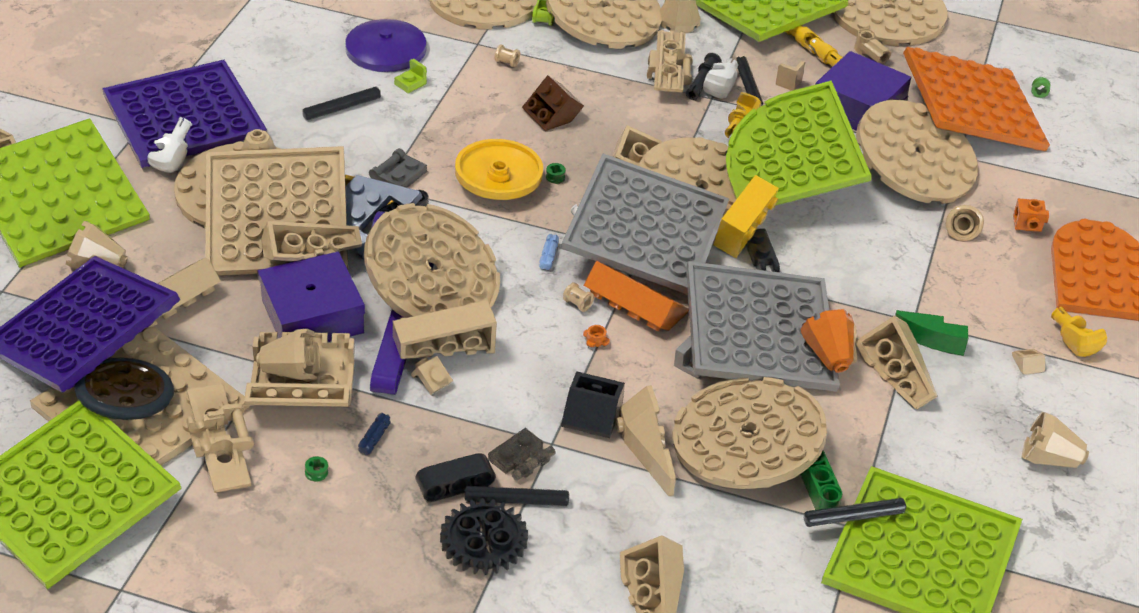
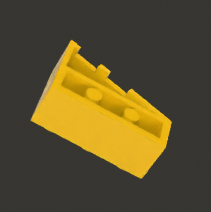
[713,175,779,259]

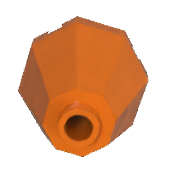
[800,309,854,373]

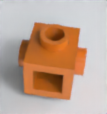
[1013,198,1049,232]

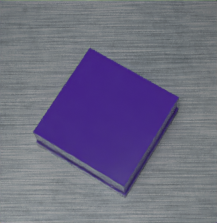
[815,51,911,131]
[258,251,365,342]

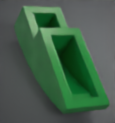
[895,310,969,356]

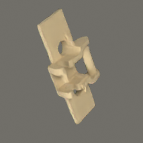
[647,30,693,93]
[186,383,254,493]

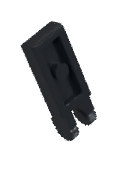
[746,228,780,273]

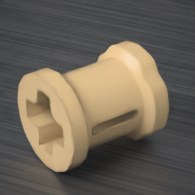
[494,44,521,68]
[563,282,594,312]

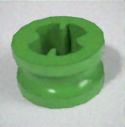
[1031,77,1051,98]

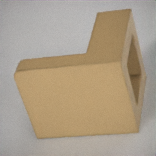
[775,61,805,91]

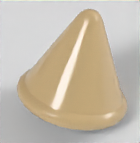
[945,205,984,241]

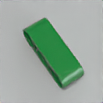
[800,451,843,510]

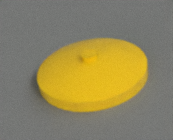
[455,139,543,200]

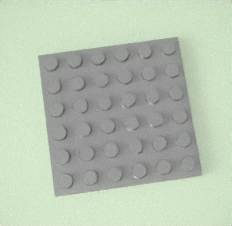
[560,154,730,294]
[686,261,840,392]

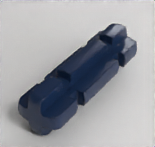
[358,413,391,455]

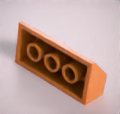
[583,261,689,331]

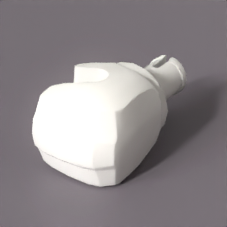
[703,58,738,99]
[147,117,192,173]

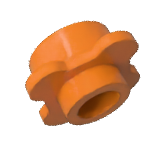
[583,325,610,347]

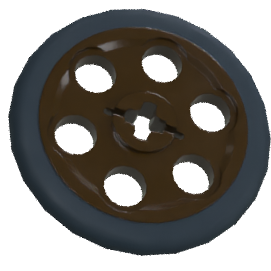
[74,357,174,420]

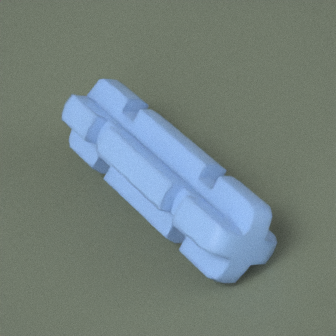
[539,234,559,270]

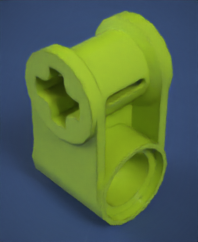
[532,0,555,26]

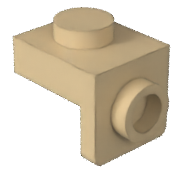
[411,356,453,395]

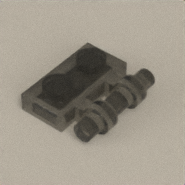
[488,428,556,481]

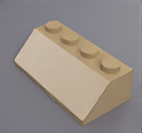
[144,257,221,330]

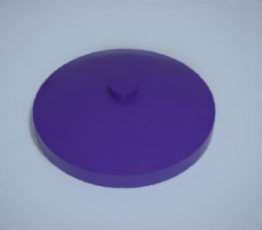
[345,19,426,72]

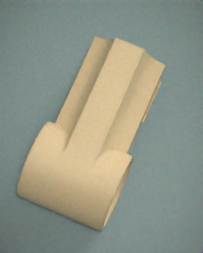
[854,28,892,64]

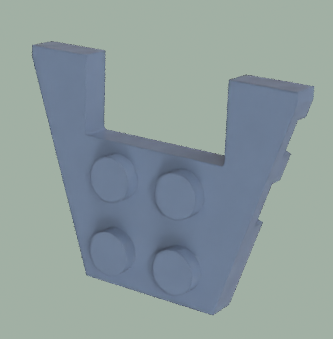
[345,175,422,259]

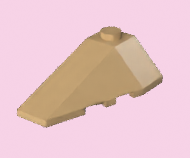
[613,125,663,166]
[261,221,362,261]
[855,316,938,409]
[615,385,676,496]
[620,535,684,613]

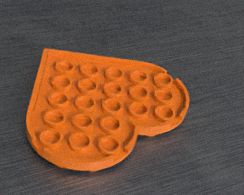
[1051,219,1139,321]

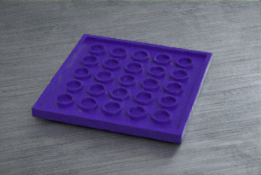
[102,59,267,168]
[0,256,180,393]

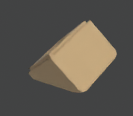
[1012,349,1045,375]

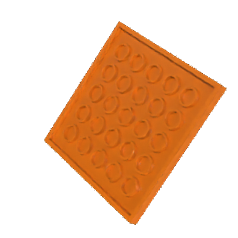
[903,46,1050,151]

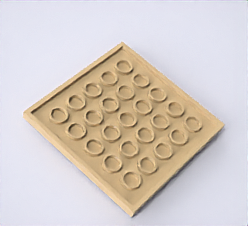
[205,146,348,276]
[30,326,250,466]

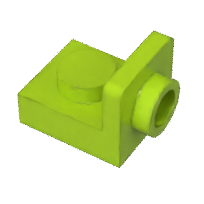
[394,59,427,93]

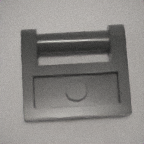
[369,148,427,188]

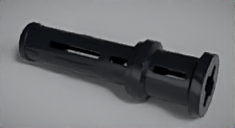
[686,53,722,100]

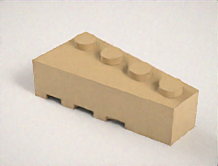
[393,300,497,359]

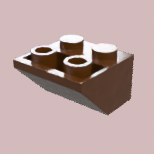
[522,75,584,131]

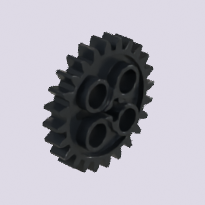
[440,499,528,575]

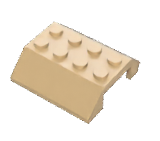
[244,332,355,407]

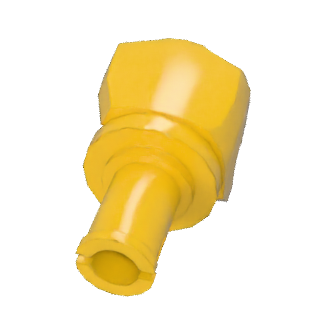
[724,92,761,138]
[1051,307,1107,357]

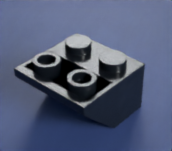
[561,371,625,439]

